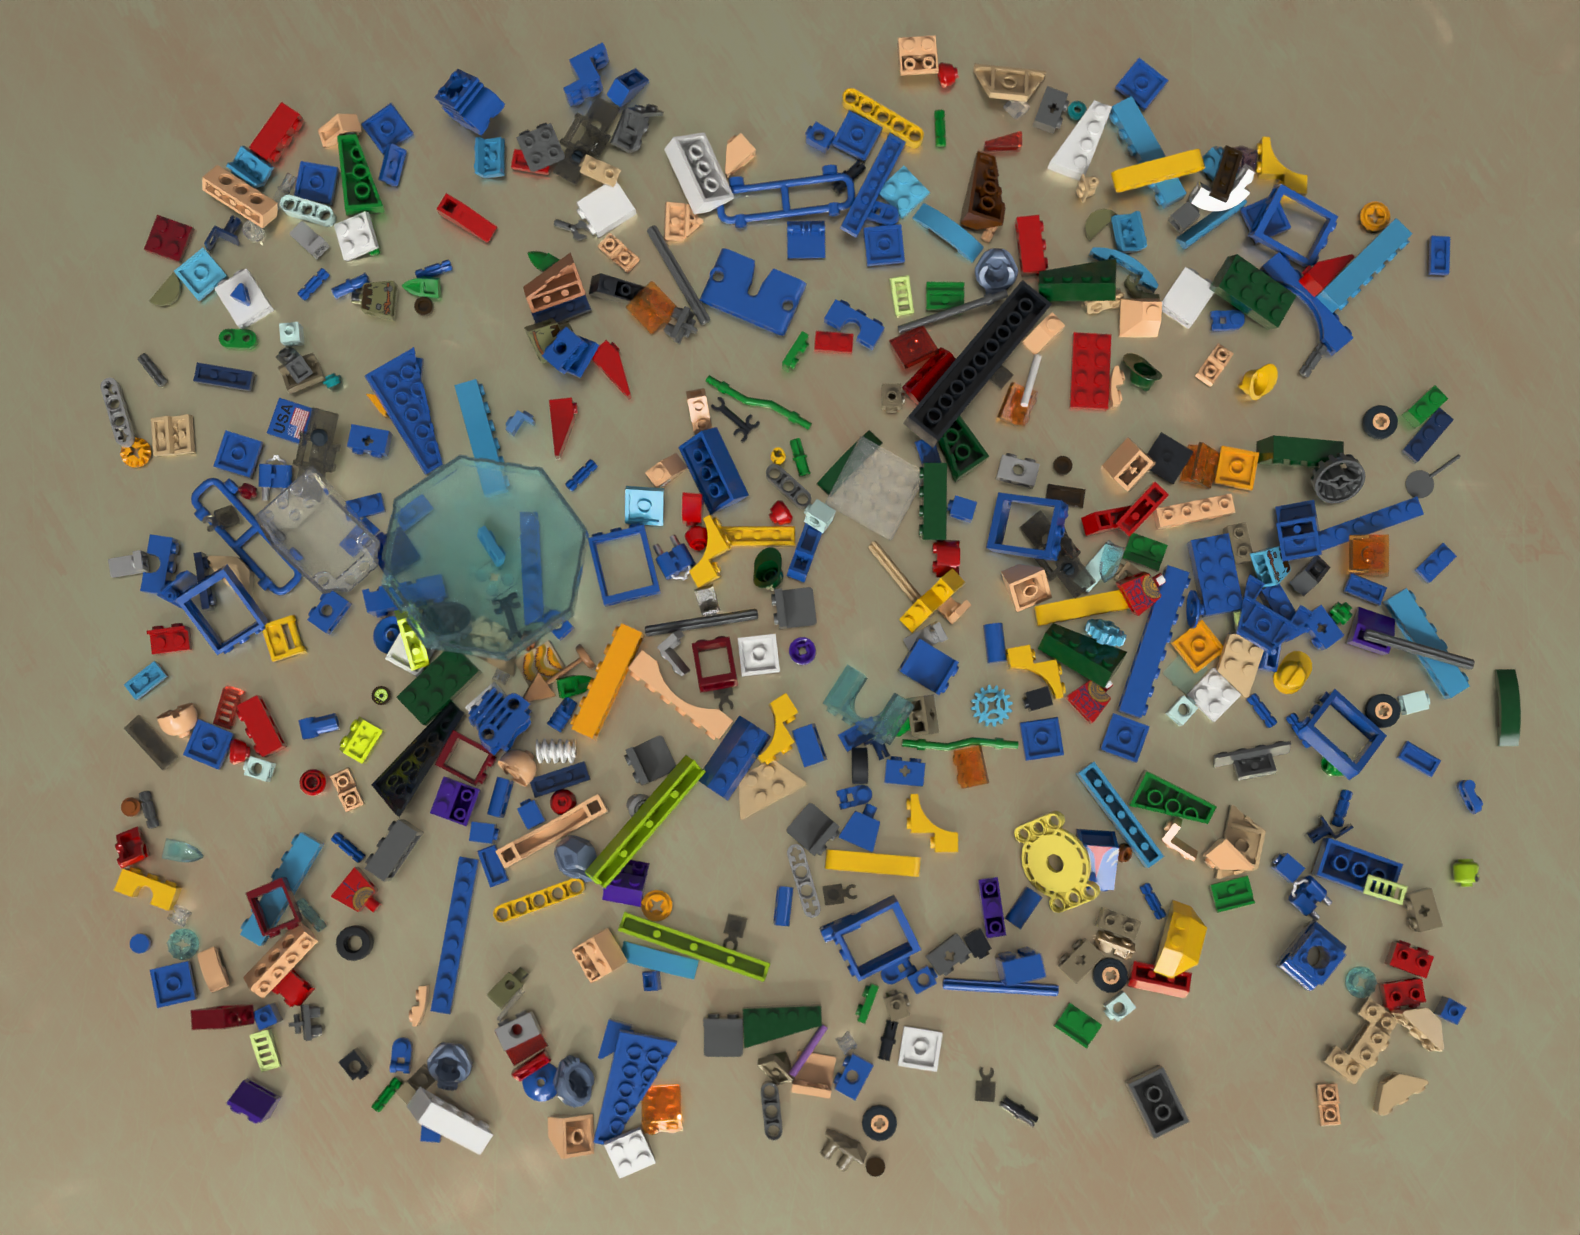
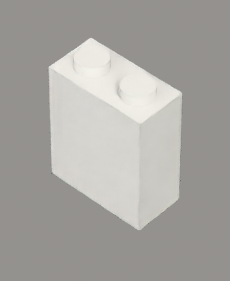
[576,182,636,238]
[1162,267,1214,329]
[214,268,274,329]

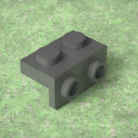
[610,108,649,153]

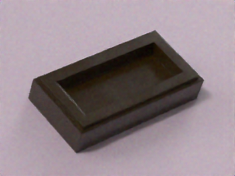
[1045,484,1086,509]

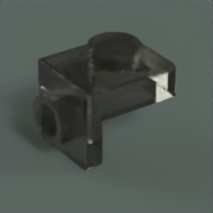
[694,584,720,617]

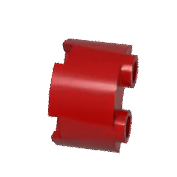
[932,540,960,578]
[115,826,149,869]
[271,968,316,1008]

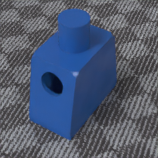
[838,803,880,852]

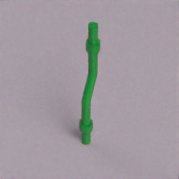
[706,375,812,430]
[902,737,1019,751]

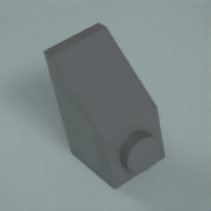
[1290,556,1331,596]

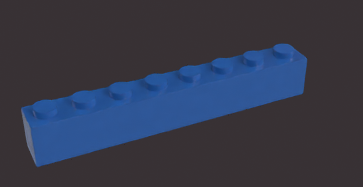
[1117,565,1191,719]

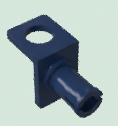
[204,215,242,252]
[863,715,891,761]
[1307,815,1354,843]

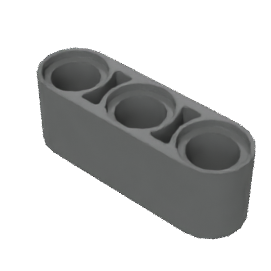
[766,464,811,509]
[761,1080,783,1140]

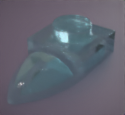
[1099,542,1125,583]
[162,838,203,862]

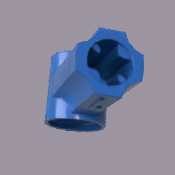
[298,713,340,740]

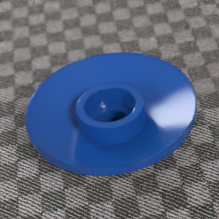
[1186,590,1205,628]
[373,616,400,654]
[522,1063,557,1102]

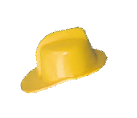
[1238,364,1278,400]
[1273,651,1312,694]

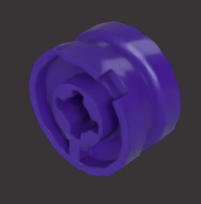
[789,637,816,665]

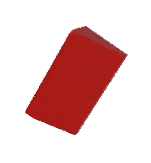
[511,1049,551,1082]

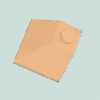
[1119,298,1162,337]
[1001,564,1052,612]
[1203,839,1254,870]
[548,1114,594,1159]

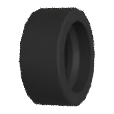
[852,748,868,784]

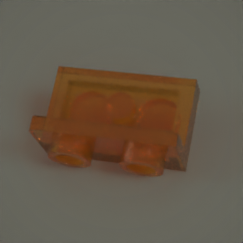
[997,382,1038,427]
[953,745,989,789]

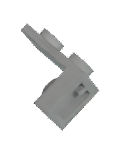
[290,221,330,260]
[108,550,150,578]
[903,621,948,650]
[657,630,690,676]

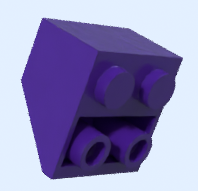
[1346,607,1395,655]
[430,776,480,826]
[602,860,649,907]
[226,1078,281,1124]

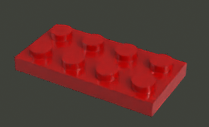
[1069,332,1112,410]

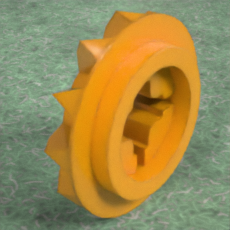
[1359,202,1390,232]
[120,437,151,468]
[641,890,672,921]

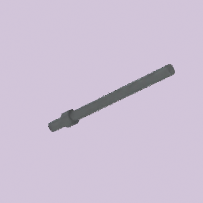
[898,290,1008,333]

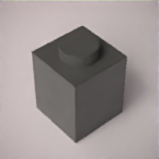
[1168,201,1200,234]

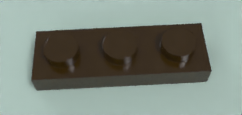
[1208,145,1243,203]

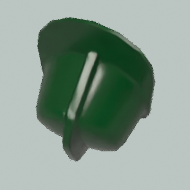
[1123,353,1162,391]
[753,547,783,591]

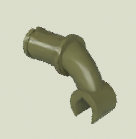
[1124,274,1160,298]

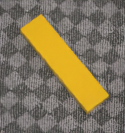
[720,526,795,546]

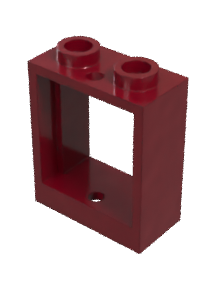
[692,636,738,693]
[435,730,497,786]
[246,877,304,938]
[191,1004,255,1030]

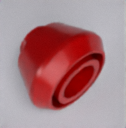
[938,62,958,88]
[768,500,793,525]
[685,526,708,551]
[230,738,250,765]
[299,769,326,796]
[550,789,576,815]

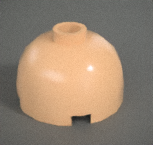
[157,703,198,738]
[498,749,537,787]

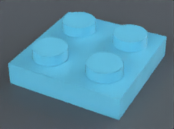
[879,166,930,219]
[174,248,229,301]
[625,486,664,526]

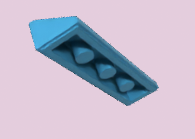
[1176,199,1247,249]

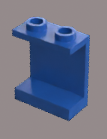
[898,637,959,695]

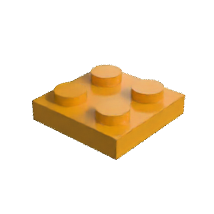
[1214,446,1259,491]
[1171,620,1223,674]

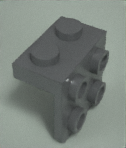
[516,123,565,172]
[771,587,817,629]
[624,736,676,786]
[787,803,840,856]
[703,1014,743,1057]

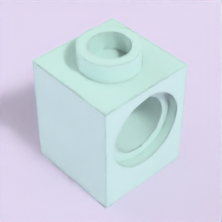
[279,322,305,347]
[804,499,836,533]
[1397,690,1430,715]
[1165,695,1198,726]
[243,756,276,782]
[1103,991,1136,1022]

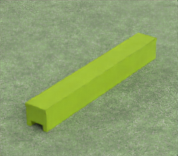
[584,755,706,888]
[618,912,771,982]

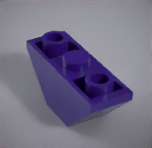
[978,877,1006,938]

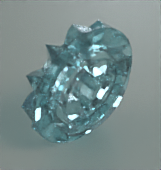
[167,929,199,960]
[1345,967,1377,998]

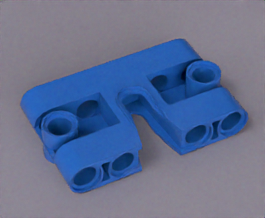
[700,248,807,336]

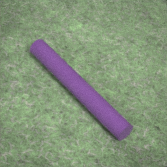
[789,1024,828,1077]

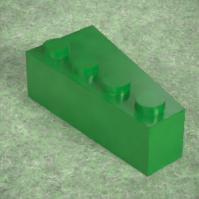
[337,134,384,216]
[1127,770,1217,824]

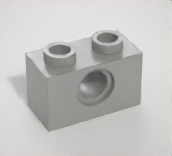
[995,453,1040,489]
[495,1010,542,1051]

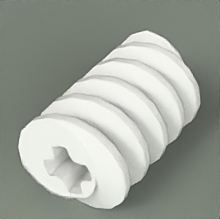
[536,739,576,763]

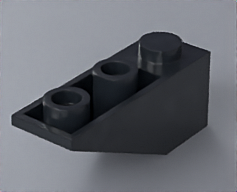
[589,273,652,307]

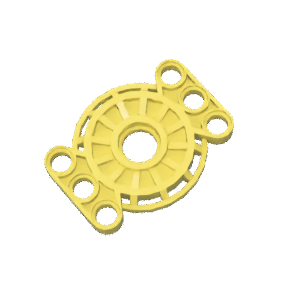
[1014,811,1100,913]

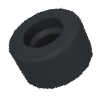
[336,925,374,961]

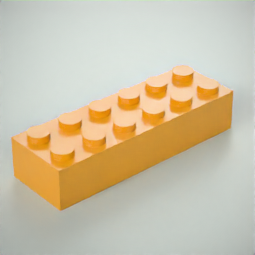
[570,623,645,740]

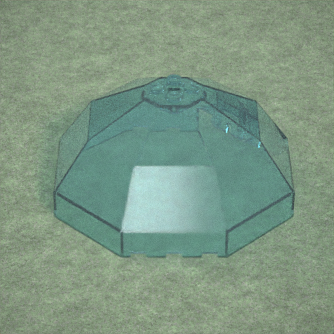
[381,455,589,661]

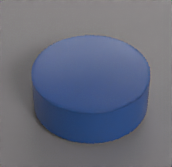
[130,934,151,953]

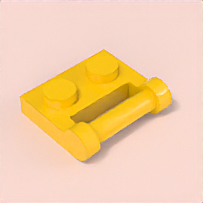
[262,615,306,662]

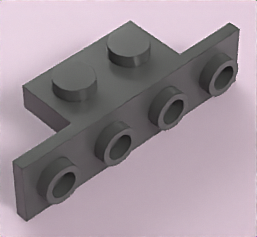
[1213,741,1291,781]

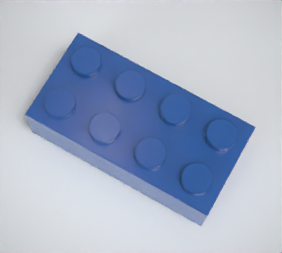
[1187,533,1243,618]
[1311,838,1403,901]
[995,947,1046,986]

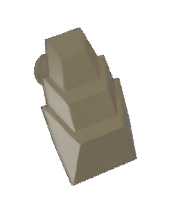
[820,1128,867,1171]

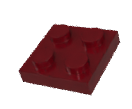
[144,215,194,263]

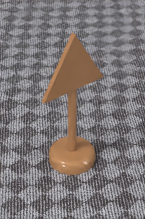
[522,644,596,702]

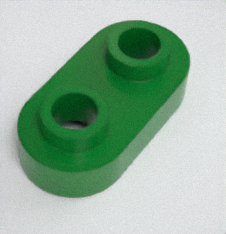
[219,329,258,350]

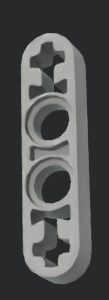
[100,378,135,448]
[787,844,821,918]

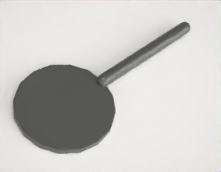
[1405,454,1461,498]

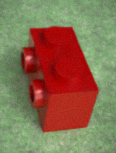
[1384,940,1434,979]
[1378,977,1426,1011]

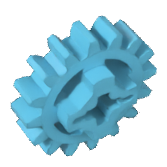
[1085,618,1127,647]
[971,685,1013,727]

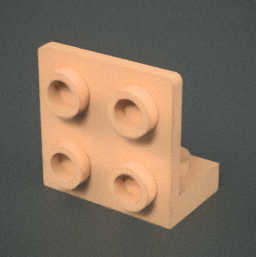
[791,1051,836,1099]

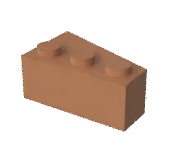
[523,252,586,313]

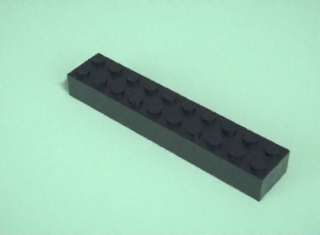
[903,280,1052,448]

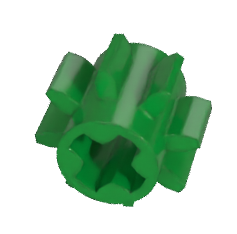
[1328,602,1353,625]

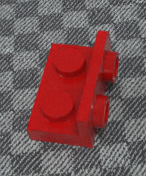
[147,623,192,655]

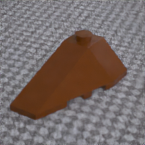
[960,151,1005,230]

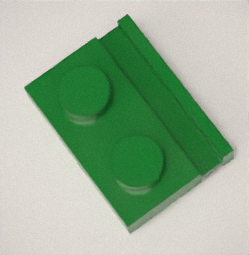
[926,282,964,311]
[782,331,810,372]
[1122,533,1168,572]
[1209,876,1255,913]
[855,982,879,1024]
[1054,1003,1102,1048]

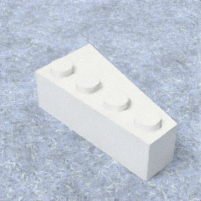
[1047,100,1112,181]
[407,1087,493,1155]

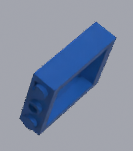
[1248,184,1338,268]
[986,492,1069,561]
[588,523,661,607]
[176,564,268,655]
[1297,689,1387,780]
[831,895,921,981]

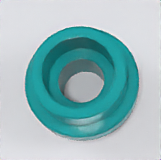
[1068,101,1087,120]
[323,373,341,388]

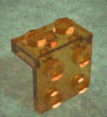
[641,1085,683,1135]

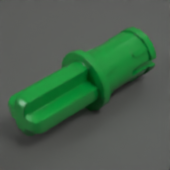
[790,438,811,477]

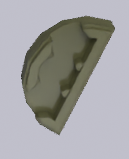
[1085,209,1117,241]
[149,272,181,306]

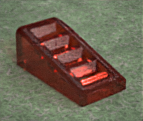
[983,131,1022,152]
[213,686,245,730]

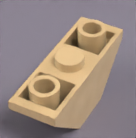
[207,556,254,601]
[1391,1007,1444,1052]
[1373,1072,1429,1116]

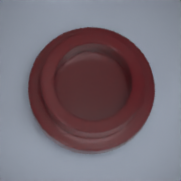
[238,483,257,500]

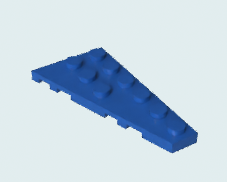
[364,347,443,475]
[593,1029,677,1145]

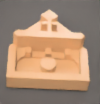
[664,202,704,241]

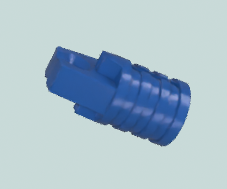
[546,697,577,733]

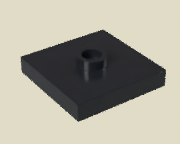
[1147,432,1194,484]

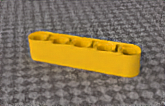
[842,88,924,148]
[1111,149,1205,192]
[1034,590,1129,626]
[825,849,921,877]
[493,878,586,922]

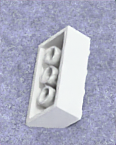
[664,132,734,214]

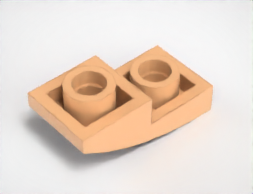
[597,233,640,274]
[1195,343,1234,387]
[1109,365,1125,409]
[330,767,364,812]
[197,947,229,993]
[409,985,429,1026]
[1317,1083,1341,1126]

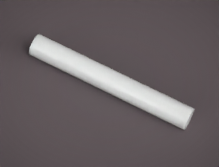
[1020,354,1041,407]

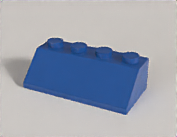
[678,427,749,515]
[698,715,771,801]

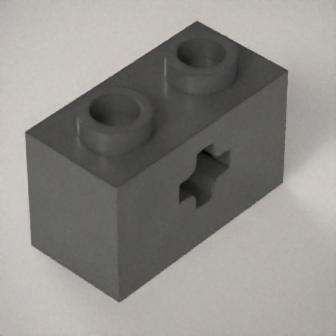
[1033,86,1070,134]
[925,933,971,976]

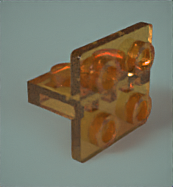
[626,281,677,334]
[1180,442,1219,489]

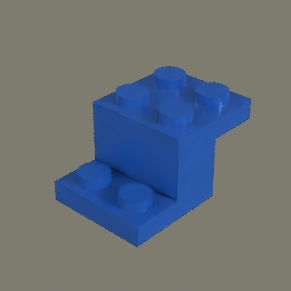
[563,42,609,107]
[1275,500,1322,562]

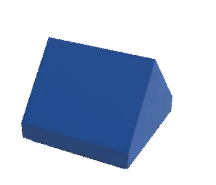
[230,283,251,306]
[642,970,662,991]

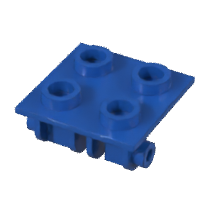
[787,221,825,259]
[156,570,198,608]

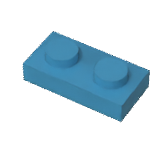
[477,526,506,567]
[124,661,168,700]

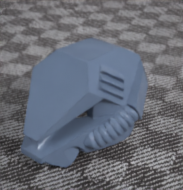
[974,248,1018,294]
[554,835,597,882]
[427,1042,473,1091]
[553,1055,594,1107]

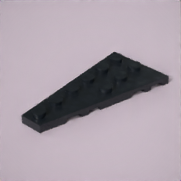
[371,701,464,817]

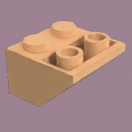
[897,35,939,76]
[1102,437,1156,491]
[571,928,628,983]

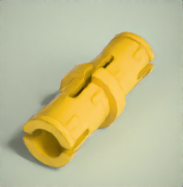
[771,447,786,466]

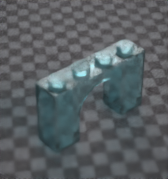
[823,664,915,745]

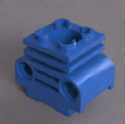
[434,68,505,136]
[469,688,532,756]
[1276,920,1347,991]

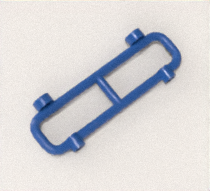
[717,165,855,228]
[191,478,303,595]

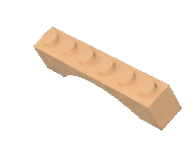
[628,650,734,740]
[495,794,609,868]

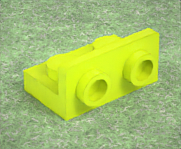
[339,716,382,764]

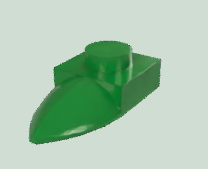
[527,251,560,272]
[402,276,441,298]
[556,675,595,698]

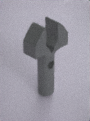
[554,219,589,241]

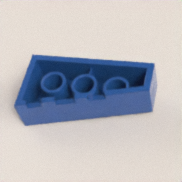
[362,574,449,618]

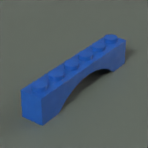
[1259,252,1353,356]

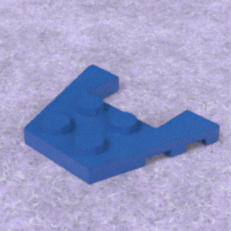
[1236,575,1315,654]

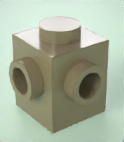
[881,383,905,413]
[883,990,911,1022]

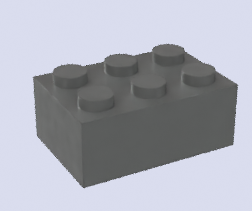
[365,819,424,882]
[1125,1065,1190,1139]

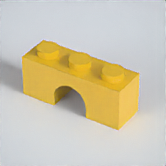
[114,866,182,911]

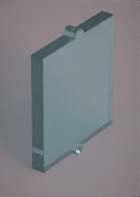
[1162,654,1208,694]

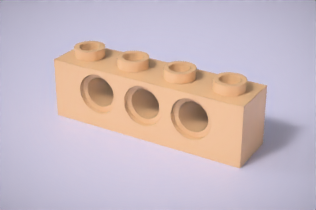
[202,165,278,228]
[1153,494,1235,530]
[243,922,318,998]

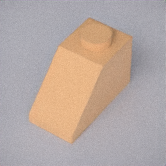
[318,114,362,147]
[725,133,756,179]
[1022,312,1065,355]
[645,453,688,488]

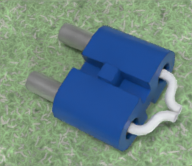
[258,455,293,502]
[653,534,696,581]
[1288,875,1332,921]

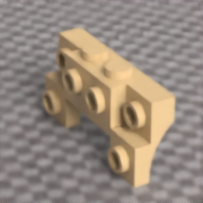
[1323,997,1398,1084]

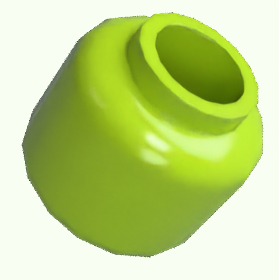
[1453,859,1480,887]

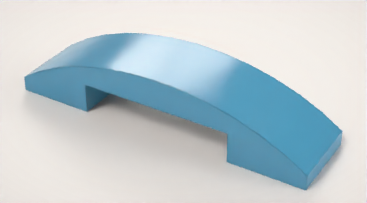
[912,203,984,263]
[1088,247,1159,293]
[622,941,699,979]

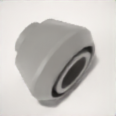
[626,794,649,817]

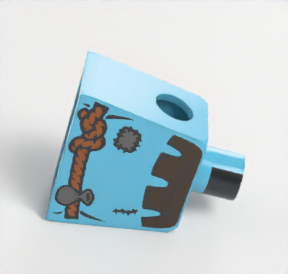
[1250,546,1291,587]

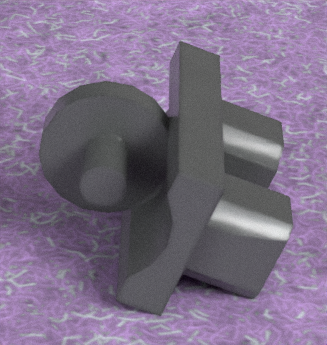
[664,306,698,344]
[289,1004,322,1041]

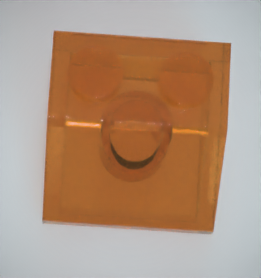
[1349,535,1389,577]

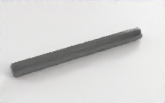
[647,225,710,325]
[645,609,758,636]
[1364,629,1475,670]

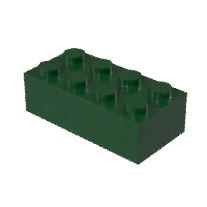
[1209,254,1296,330]
[396,644,482,726]

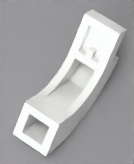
[1188,163,1255,211]

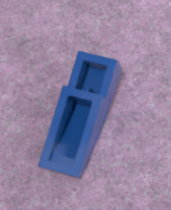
[787,523,822,582]

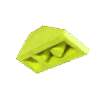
[394,606,430,671]

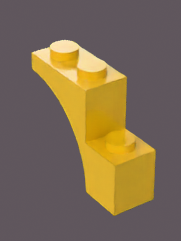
[1255,137,1307,198]
[689,515,732,588]
[899,568,965,633]
[1006,645,1066,700]
[757,693,798,765]
[906,794,958,852]

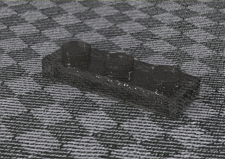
[124,715,179,770]

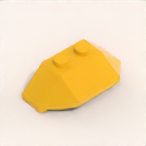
[1153,900,1207,978]

